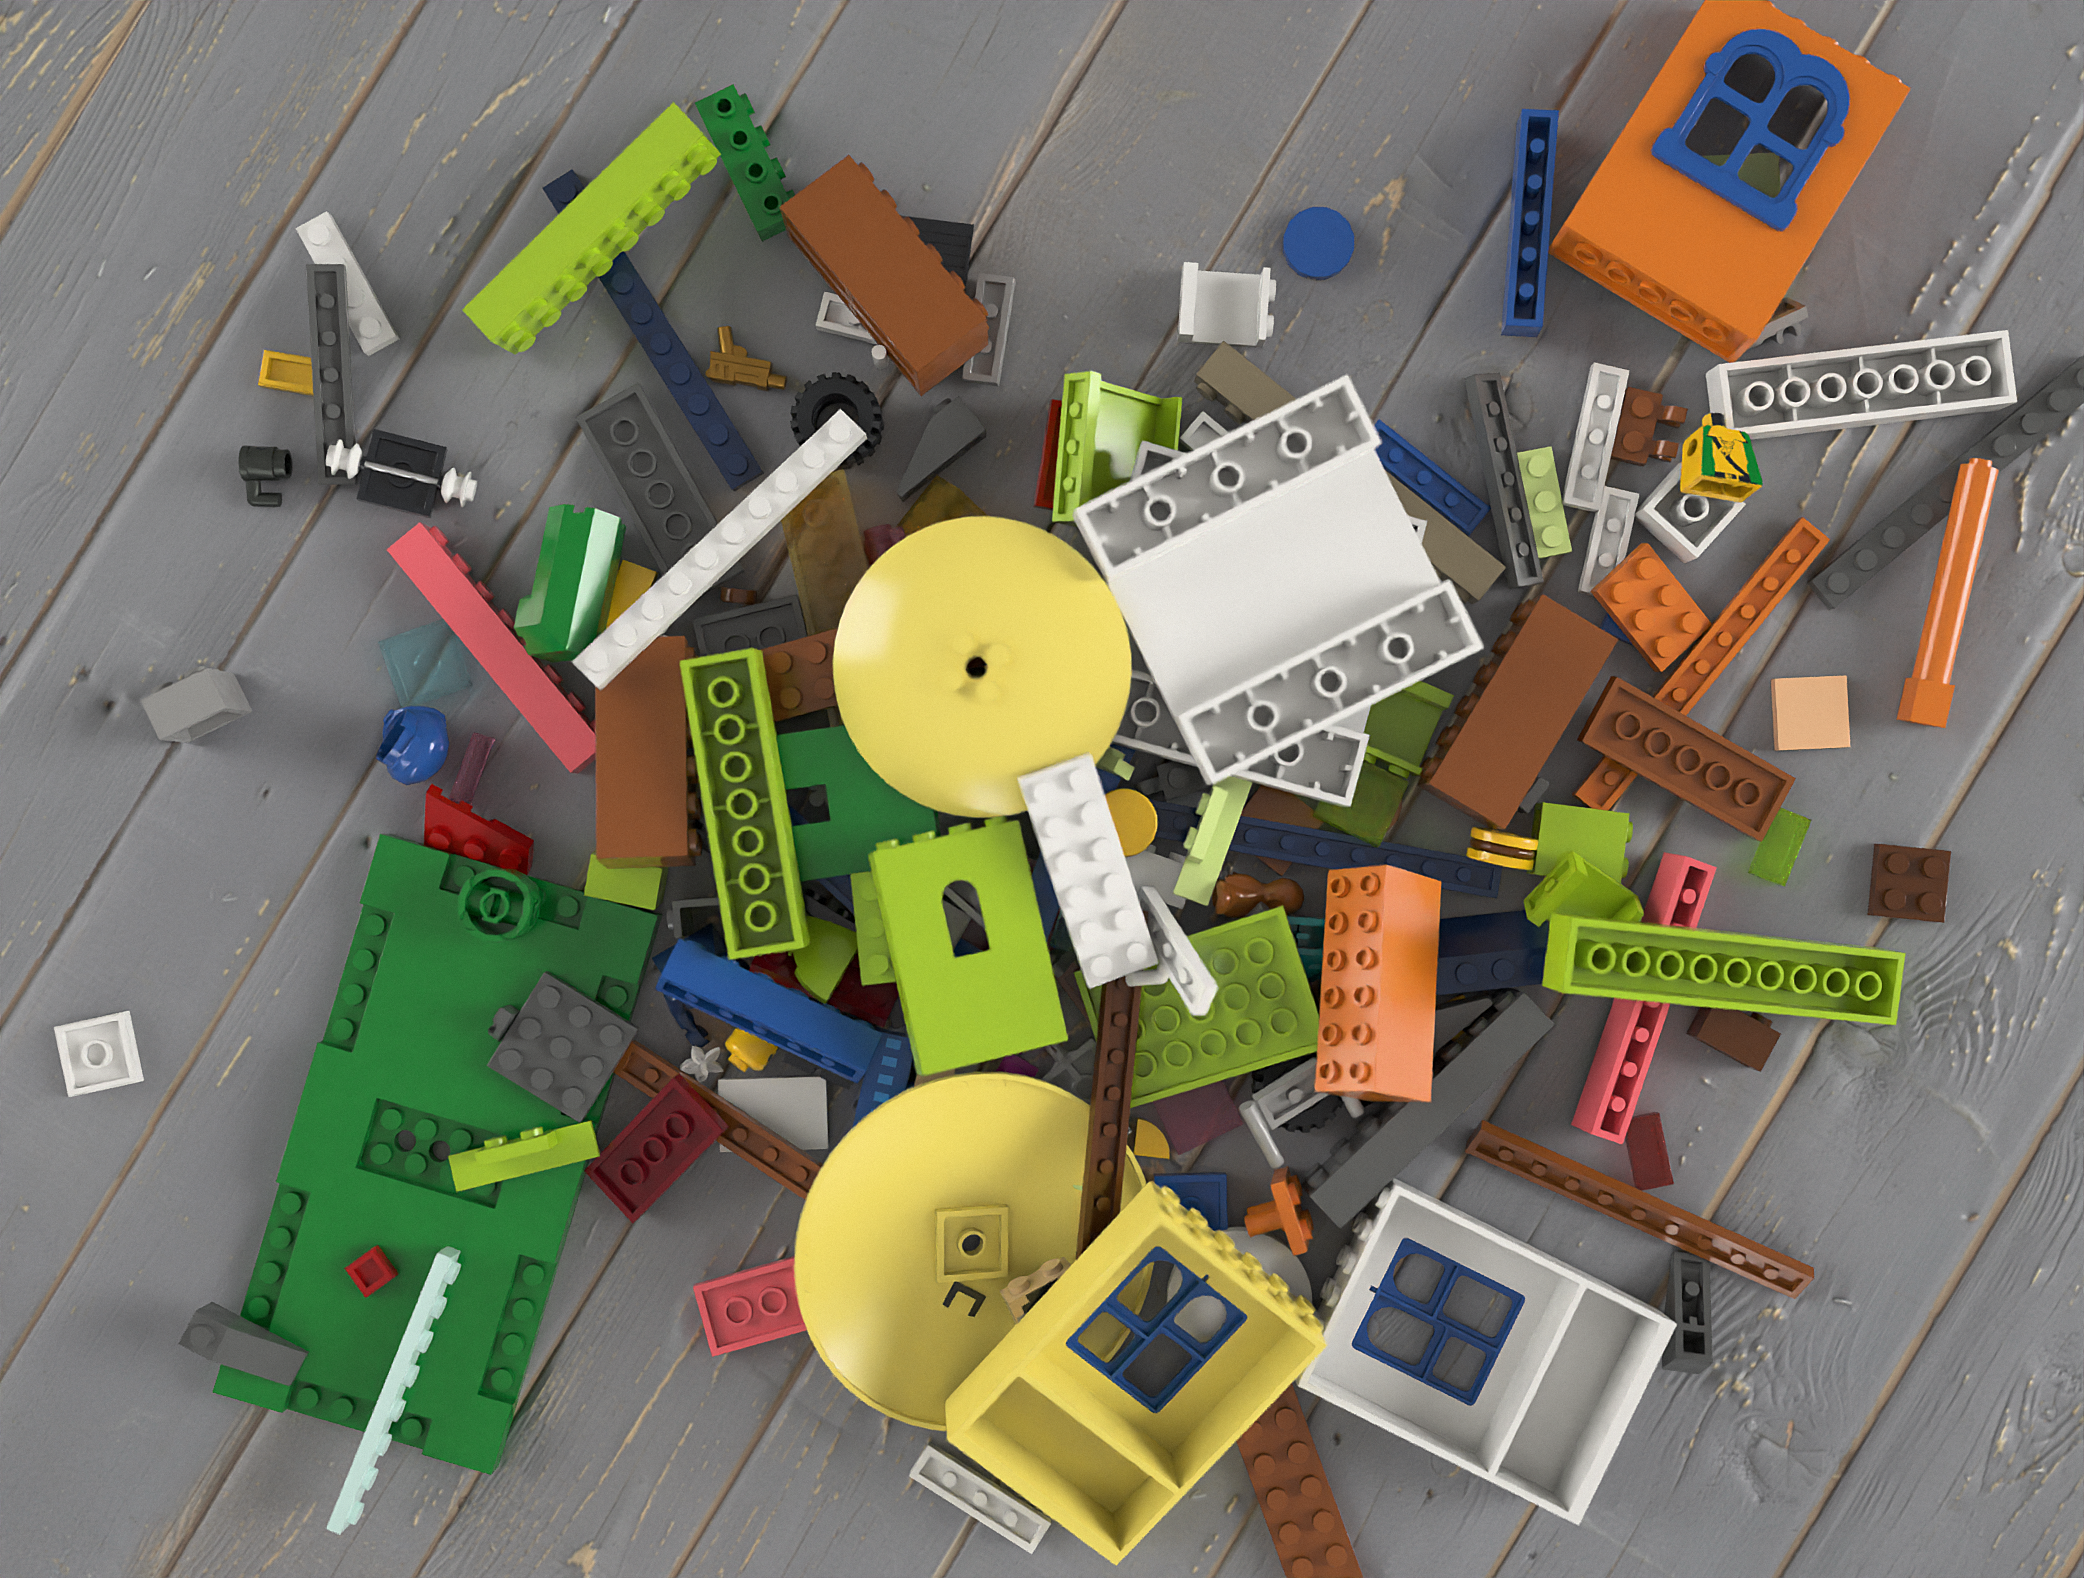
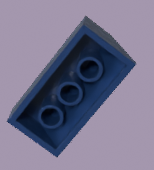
[1436,910,1549,995]

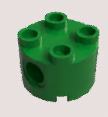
[457,868,541,943]

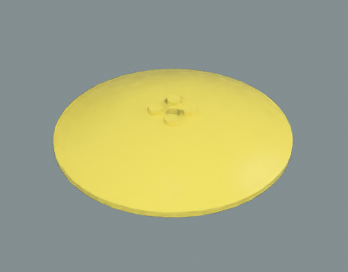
[794,1072,1154,1431]

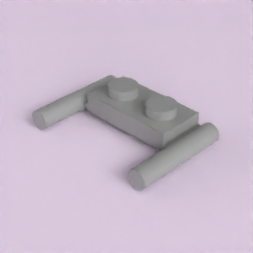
[1239,1057,1364,1168]

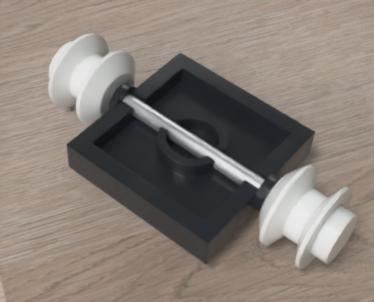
[326,429,477,519]

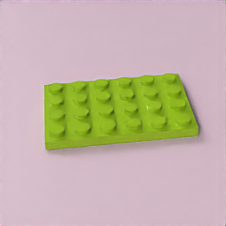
[1074,905,1319,1108]

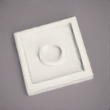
[54,1011,144,1097]

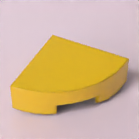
[1133,1117,1170,1159]

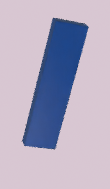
[1374,419,1491,536]

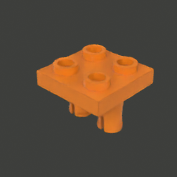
[1244,1166,1314,1256]

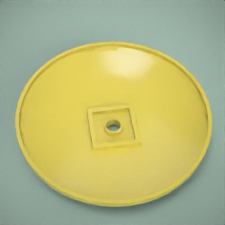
[833,516,1132,817]

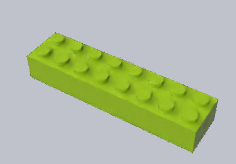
[462,102,721,355]
[680,648,811,960]

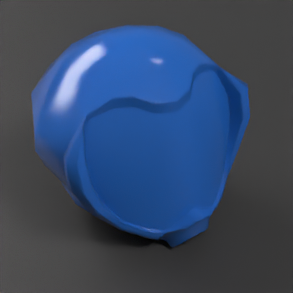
[375,706,449,785]

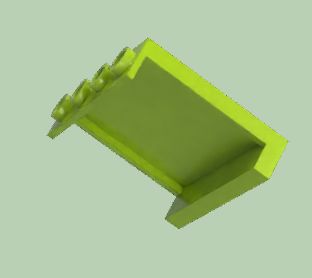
[1052,371,1182,527]

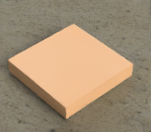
[1771,675,1850,751]

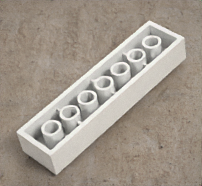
[1706,330,2017,440]

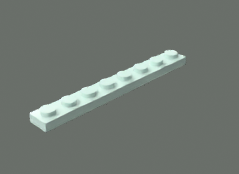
[326,1246,461,1535]

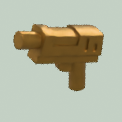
[705,326,787,391]

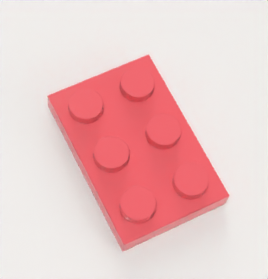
[693,1256,807,1357]

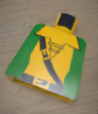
[1680,413,1763,503]

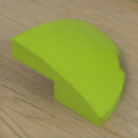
[788,916,858,1004]

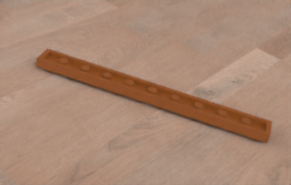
[1465,1120,1814,1299]

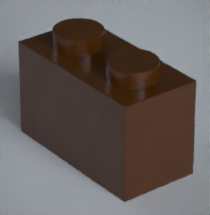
[1686,1006,1781,1072]

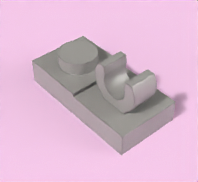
[1750,297,1809,348]

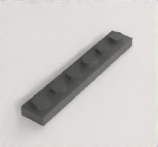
[306,264,358,485]
[1464,373,1544,589]

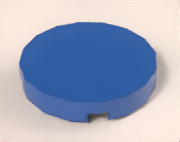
[1283,207,1354,280]

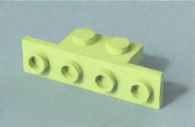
[1172,776,1253,907]

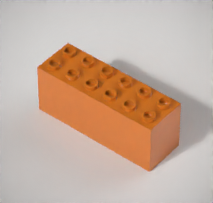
[1315,865,1441,1102]

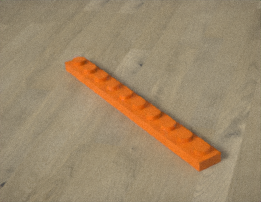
[1572,517,1831,811]

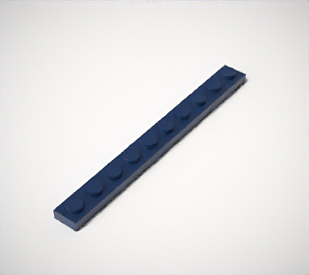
[542,169,764,492]
[1149,799,1503,899]

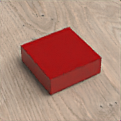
[344,1245,399,1298]

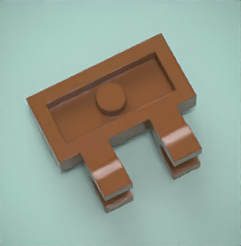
[1610,387,1688,467]

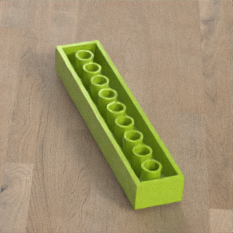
[1542,912,1906,1025]

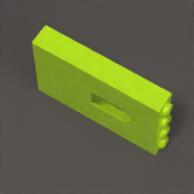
[868,815,1068,1076]

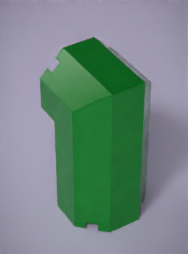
[514,504,626,663]

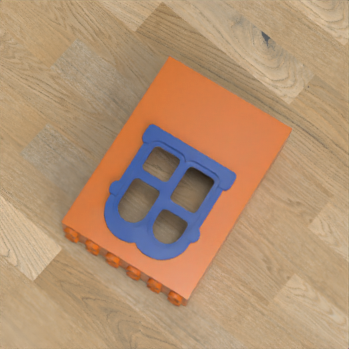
[1548,0,1911,363]

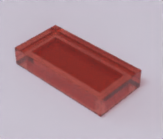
[1625,1112,1674,1191]

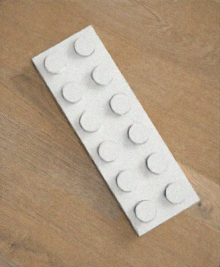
[1018,753,1158,989]

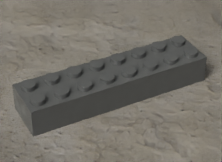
[1301,988,1555,1229]

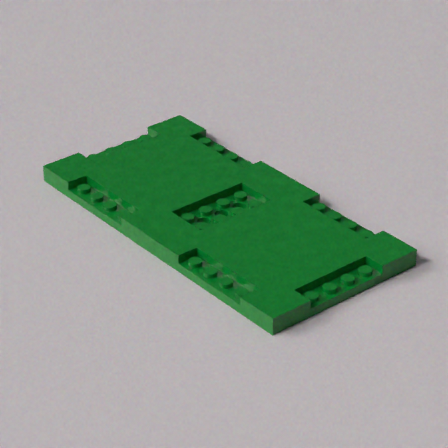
[213,834,663,1475]

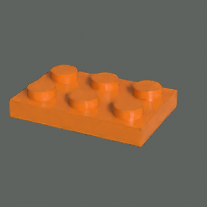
[1590,543,1712,672]

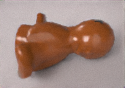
[1212,872,1304,918]

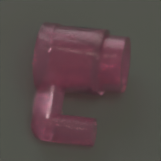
[863,524,906,568]

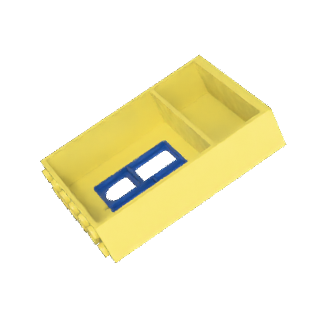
[945,1180,1327,1565]

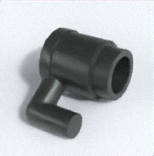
[238,445,292,507]

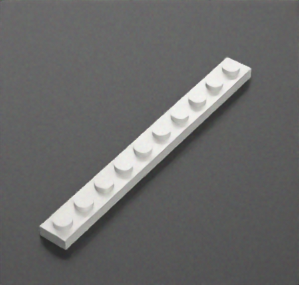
[572,409,867,691]

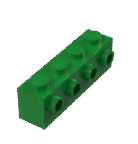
[695,84,795,242]

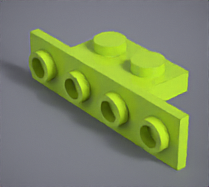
[448,1120,600,1192]

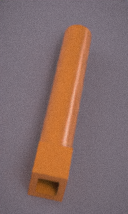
[1896,458,1999,728]

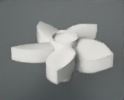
[680,1046,723,1083]

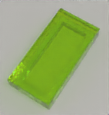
[1748,807,1811,887]

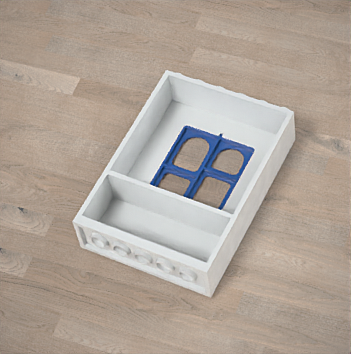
[1295,1178,1677,1525]

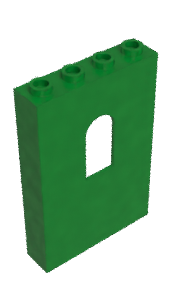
[708,725,941,884]

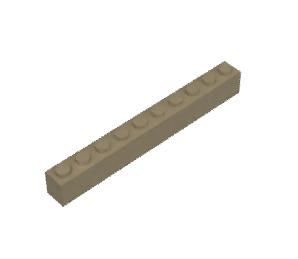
[1194,341,1506,604]

